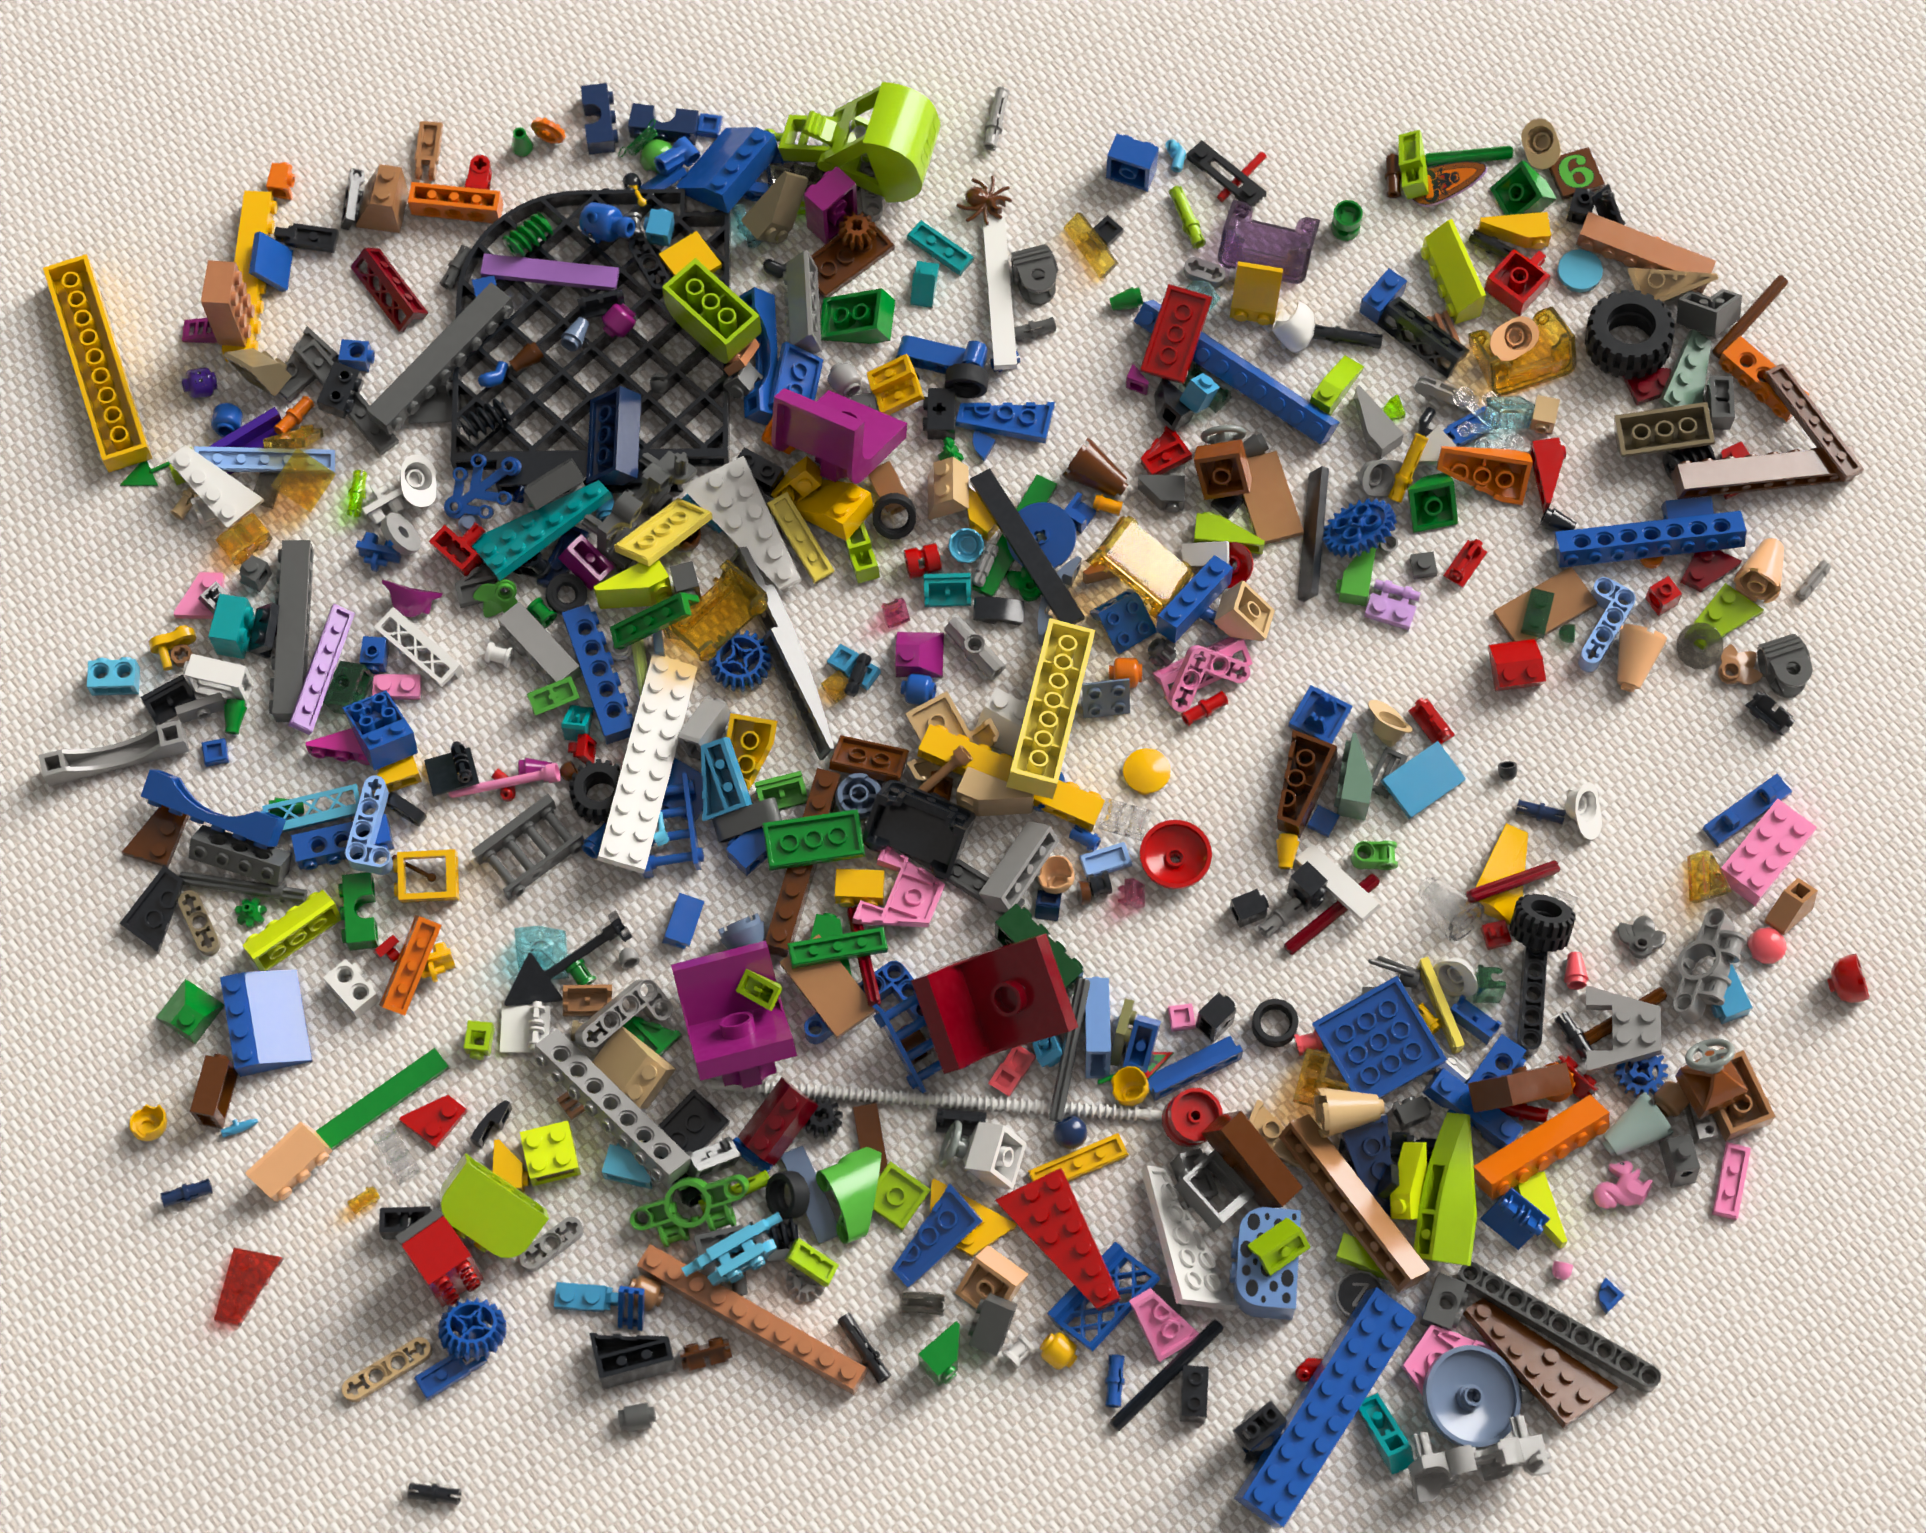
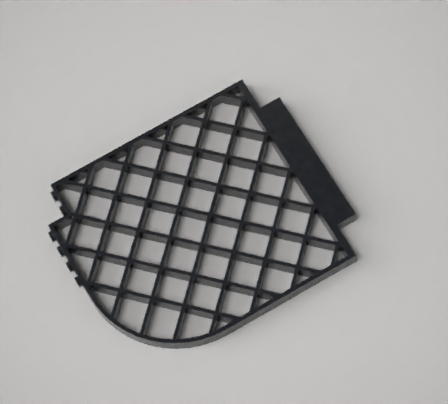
[450,187,731,495]

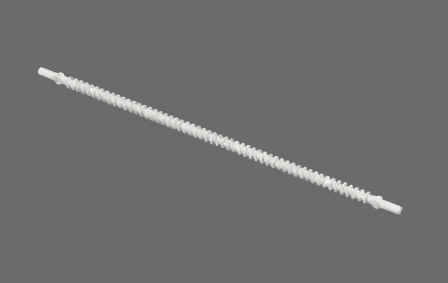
[710,1080,1163,1121]

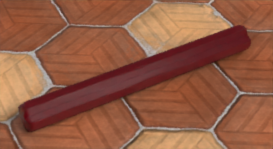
[1465,860,1560,903]
[1284,873,1380,955]
[847,906,881,1007]

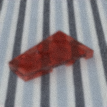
[214,1248,284,1327]

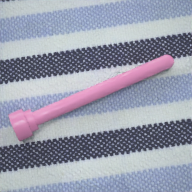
[448,763,561,798]

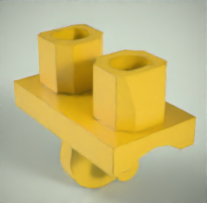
[421,942,455,983]

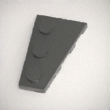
[278,326,339,402]

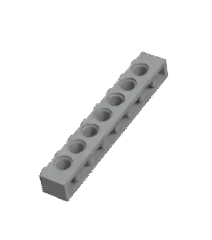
[534,1029,691,1187]

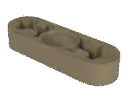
[178,890,221,956]

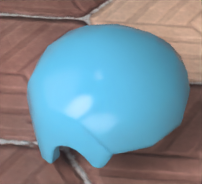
[948,528,984,563]

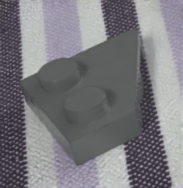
[455,563,505,608]

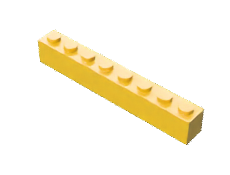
[222,191,278,362]
[917,724,1105,832]

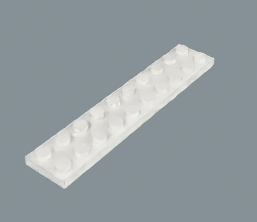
[597,653,697,873]

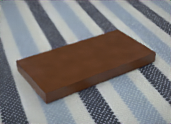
[811,215,895,298]

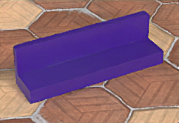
[208,407,292,475]

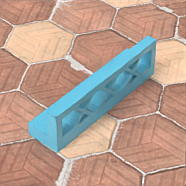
[262,784,360,833]

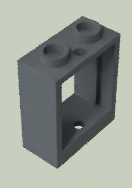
[523,457,584,510]
[1174,1150,1255,1231]

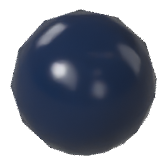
[1053,1115,1088,1150]

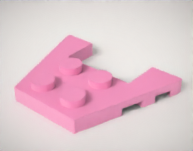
[852,846,945,927]
[1401,1325,1497,1396]

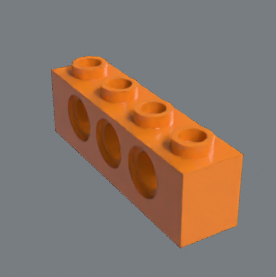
[408,182,504,223]
[1718,336,1810,422]

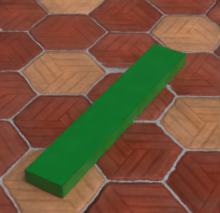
[972,474,1057,597]
[316,1048,450,1150]

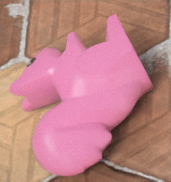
[1593,1161,1653,1209]

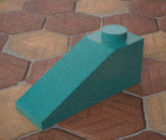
[1358,1393,1414,1475]

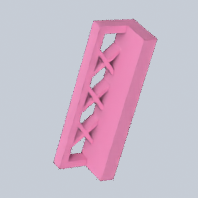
[1152,637,1253,702]

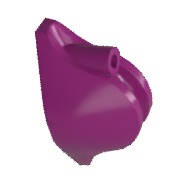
[382,579,443,617]

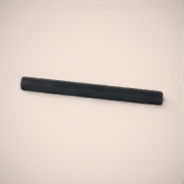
[1110,1319,1224,1431]

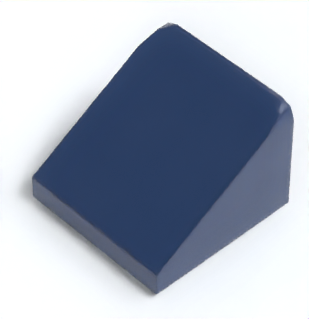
[1034,890,1062,921]

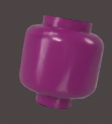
[602,303,636,338]

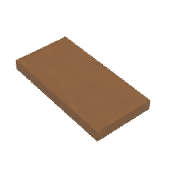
[1242,451,1304,545]
[1493,567,1598,642]
[780,934,875,1039]

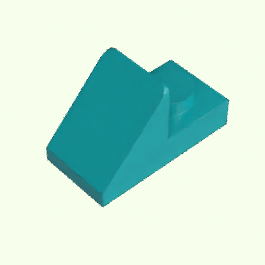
[910,261,939,308]

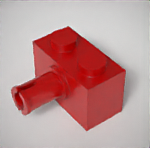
[429,522,486,577]

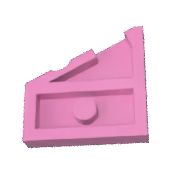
[174,572,225,619]

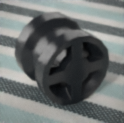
[1088,870,1112,898]

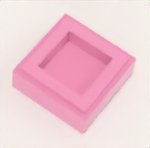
[1168,1003,1196,1032]

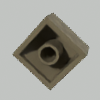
[223,348,292,397]

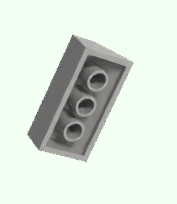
[783,250,822,353]

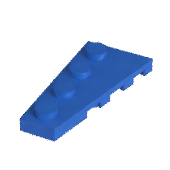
[956,402,1055,444]
[892,1183,983,1288]

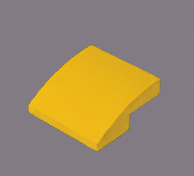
[867,354,924,415]

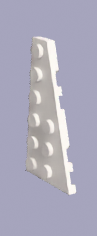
[681,456,802,590]

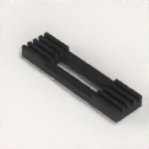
[1186,140,1266,210]

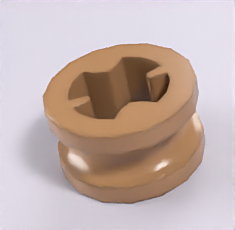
[171,644,193,668]

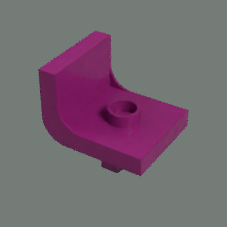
[771,388,908,484]
[671,941,797,1089]

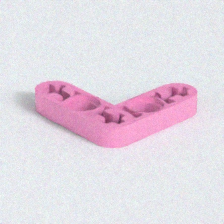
[1168,645,1251,712]

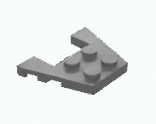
[1586,986,1662,1075]

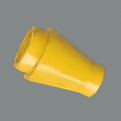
[1276,833,1300,870]

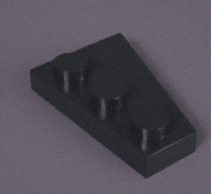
[119,866,185,953]

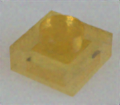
[821,670,849,704]

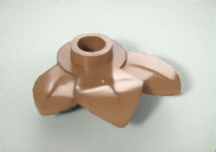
[1718,644,1763,685]

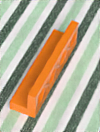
[379,915,442,1016]

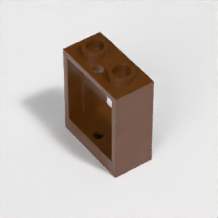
[190,1054,238,1129]

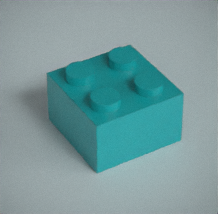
[208,594,255,659]

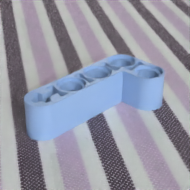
[1578,577,1636,672]
[345,775,393,875]

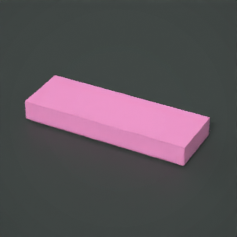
[1712,1142,1751,1220]

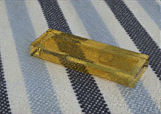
[1063,212,1118,278]

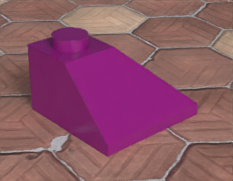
[895,632,944,678]

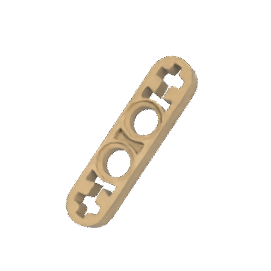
[342,1337,432,1402]

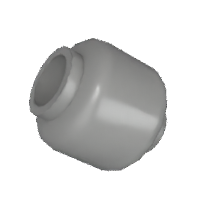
[828,363,861,397]

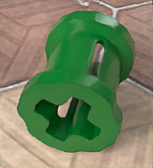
[527,597,557,628]
[565,959,597,985]

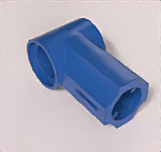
[654,137,701,175]

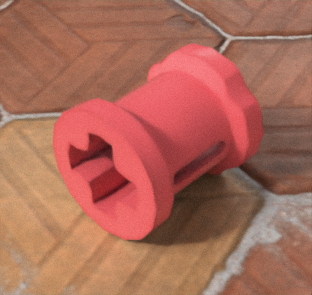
[1294,1029,1323,1056]

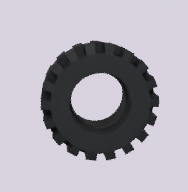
[569,759,621,825]
[1509,894,1576,952]

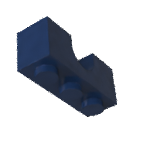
[581,83,619,155]
[628,103,699,145]

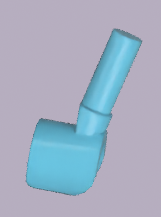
[654,812,669,847]

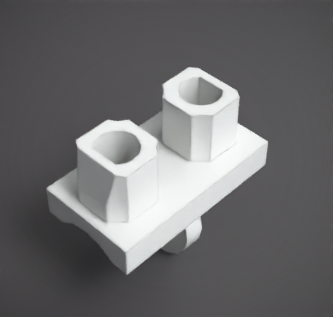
[362,484,405,525]

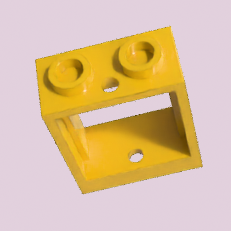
[393,849,459,903]

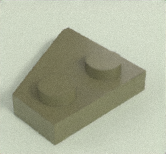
[1110,998,1137,1067]

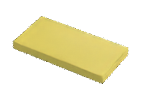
[614,498,713,566]

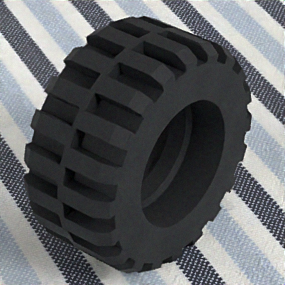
[1585,290,1675,379]

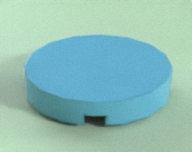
[1557,249,1603,293]

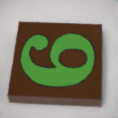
[1549,147,1605,200]

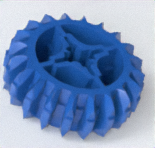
[708,629,772,692]
[438,1297,507,1362]

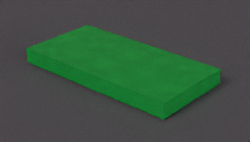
[762,809,865,871]

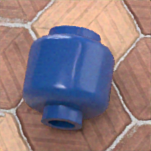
[211,403,243,437]
[900,673,936,705]

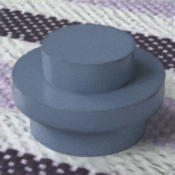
[458,514,482,534]

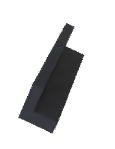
[1377,297,1470,379]

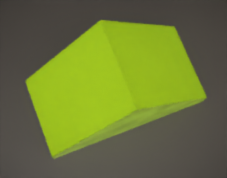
[736,969,782,1011]

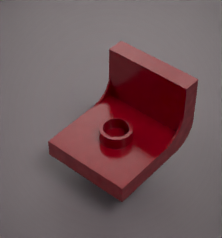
[911,933,1078,1074]

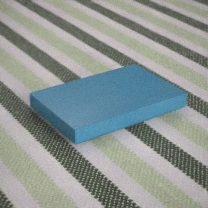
[1381,741,1466,819]

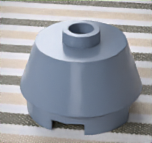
[835,773,881,820]
[718,913,765,950]

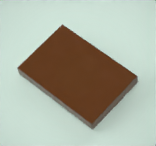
[829,735,909,782]

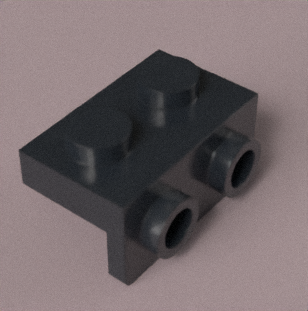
[248,602,280,659]

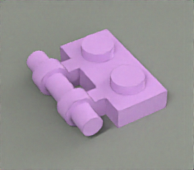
[1364,579,1421,630]

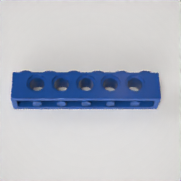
[562,604,634,745]

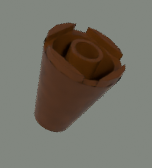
[1062,438,1129,497]

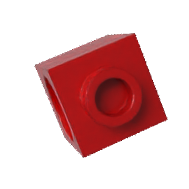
[1645,576,1682,616]

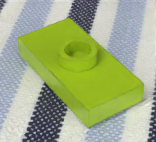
[785,1238,839,1287]

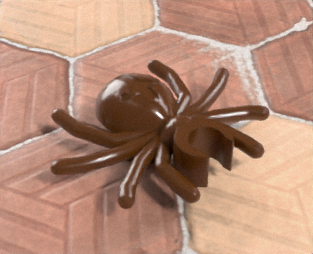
[956,175,1012,225]

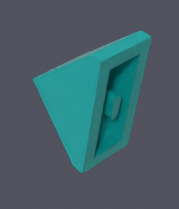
[561,705,594,741]

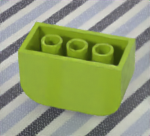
[662,258,761,363]
[440,1153,549,1258]

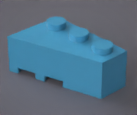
[701,737,752,821]

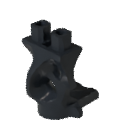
[1232,1400,1287,1466]

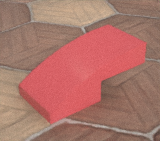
[988,1046,1036,1097]

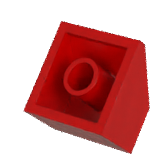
[1488,639,1546,692]

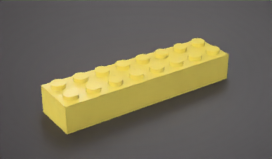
[1006,618,1095,799]

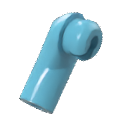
[1165,139,1186,172]

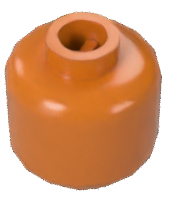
[1109,658,1142,688]

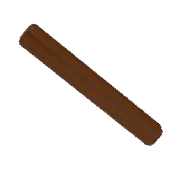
[1583,987,1667,1046]

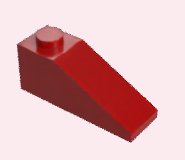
[1529,437,1566,513]

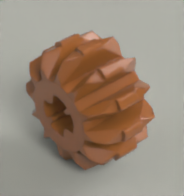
[838,211,876,250]

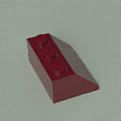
[738,1077,818,1166]

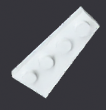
[167,445,264,530]

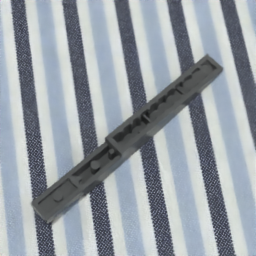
[729,546,834,760]

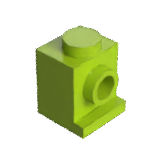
[464,1020,495,1060]

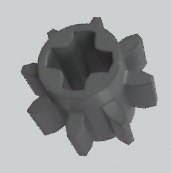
[1148,638,1177,667]

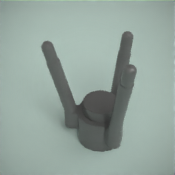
[1368,956,1420,989]

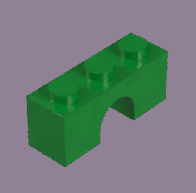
[338,872,379,951]

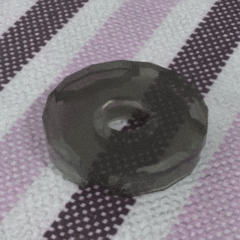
[1675,622,1724,669]

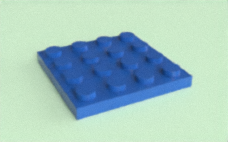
[1312,976,1447,1099]

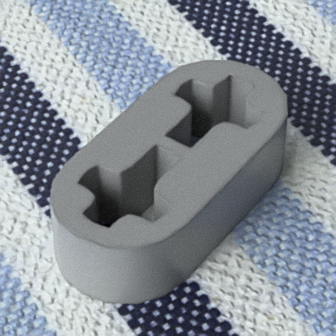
[1184,257,1226,288]

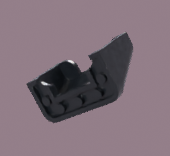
[862,780,976,880]

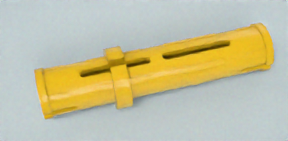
[1388,433,1429,503]

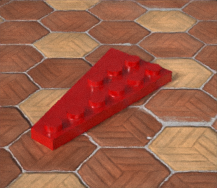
[995,1168,1121,1311]

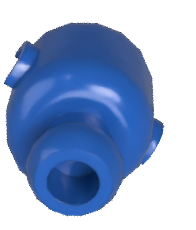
[579,202,635,243]

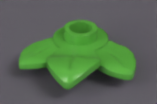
[473,579,518,618]

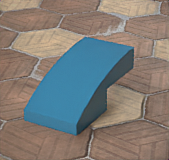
[827,644,881,690]

